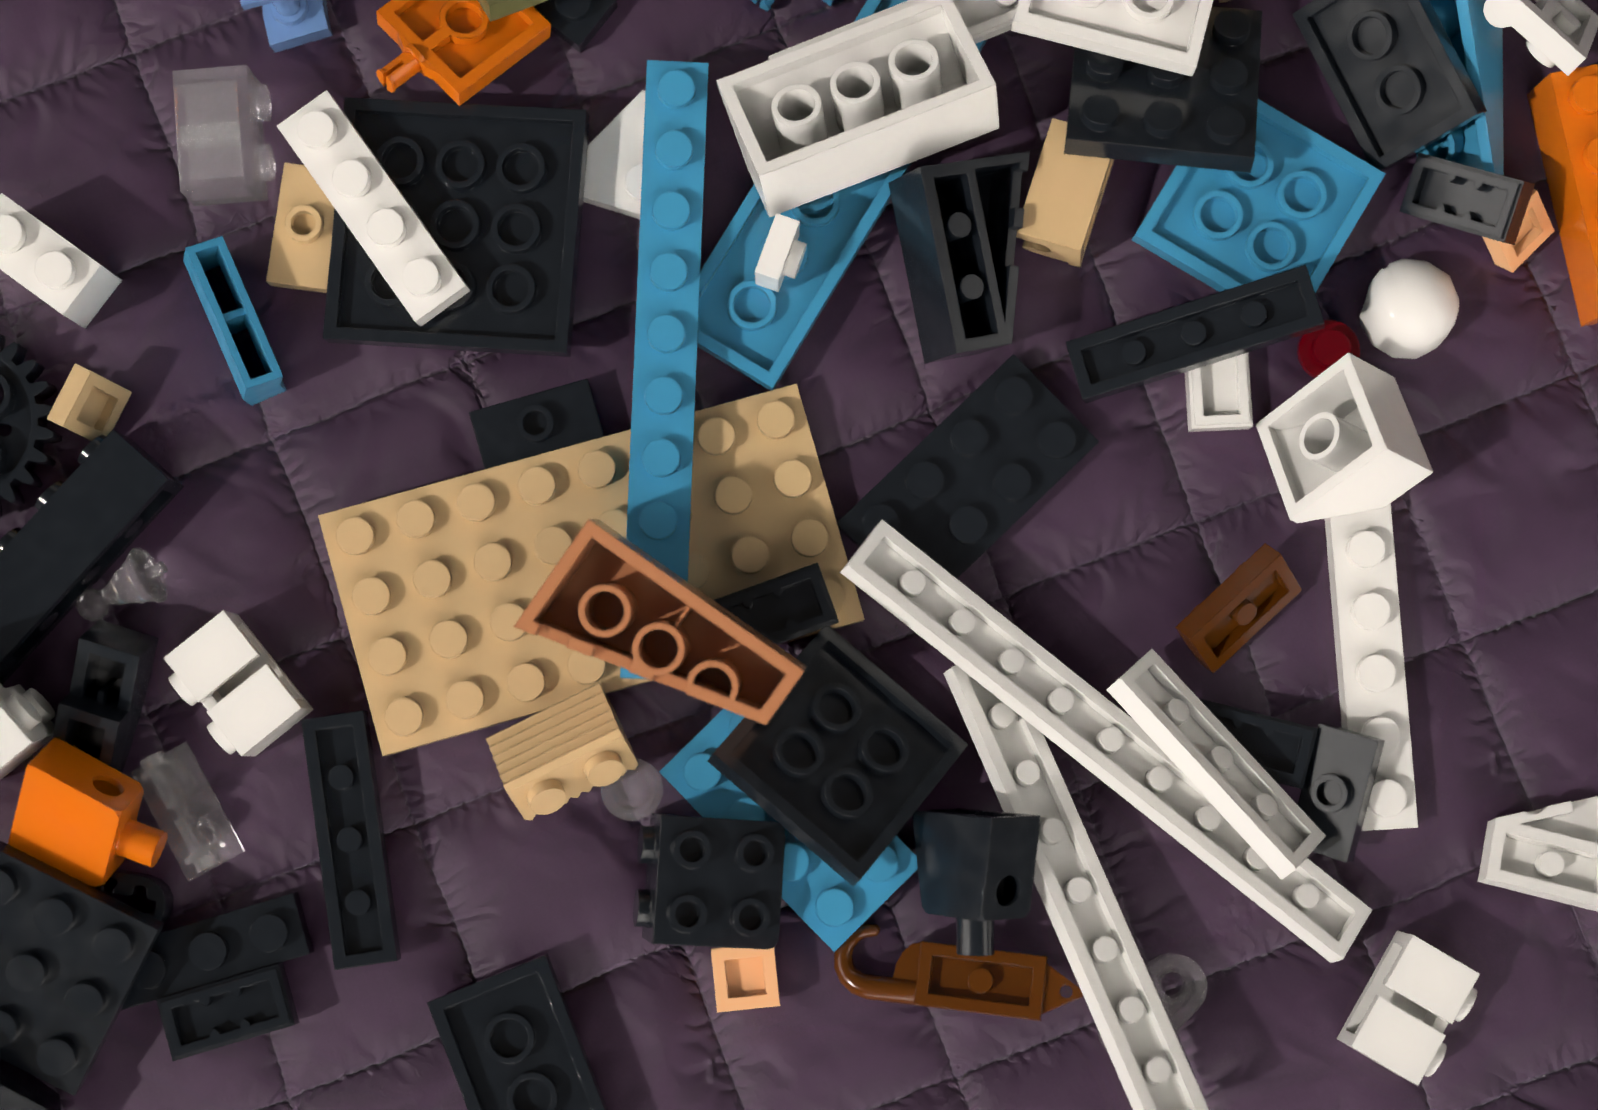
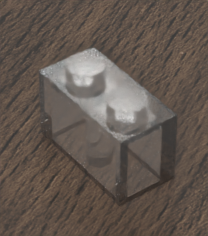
[172,65,276,206]

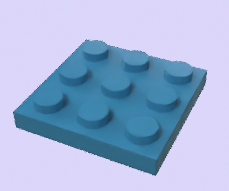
[1132,99,1386,293]

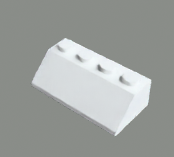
[716,0,999,218]

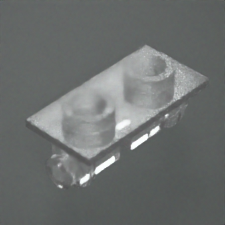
[131,742,245,882]

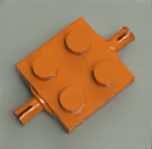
[376,0,551,106]

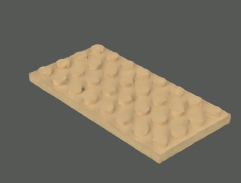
[318,384,865,756]

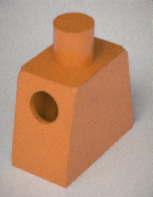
[8,737,168,887]

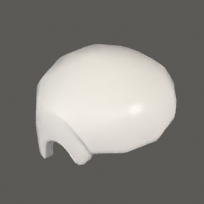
[1359,258,1459,359]

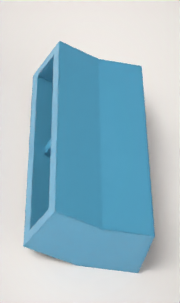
[183,236,287,406]

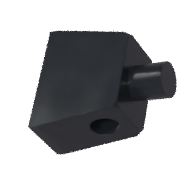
[913,808,1040,956]

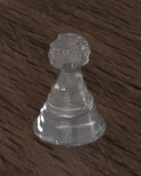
[76,547,168,622]

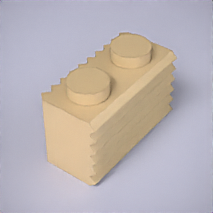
[486,683,638,820]

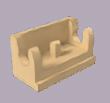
[1016,118,1115,267]

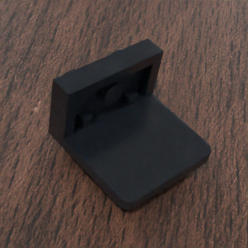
[633,813,786,950]

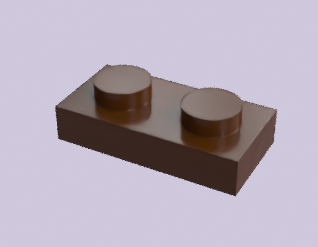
[1175,543,1302,674]

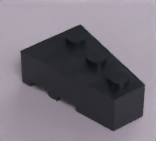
[889,152,1030,364]

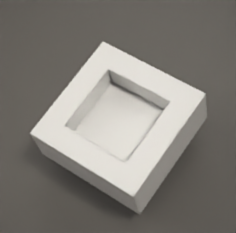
[755,213,807,292]

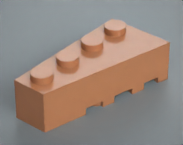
[513,519,807,725]

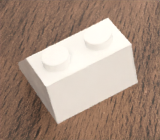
[1256,352,1433,523]

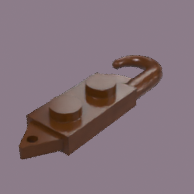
[834,924,1084,1022]

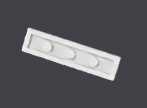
[277,90,471,327]
[1107,649,1326,880]

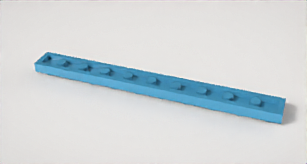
[620,60,709,680]

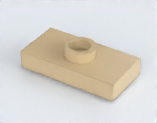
[266,162,334,293]

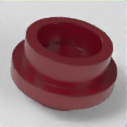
[1297,320,1360,378]

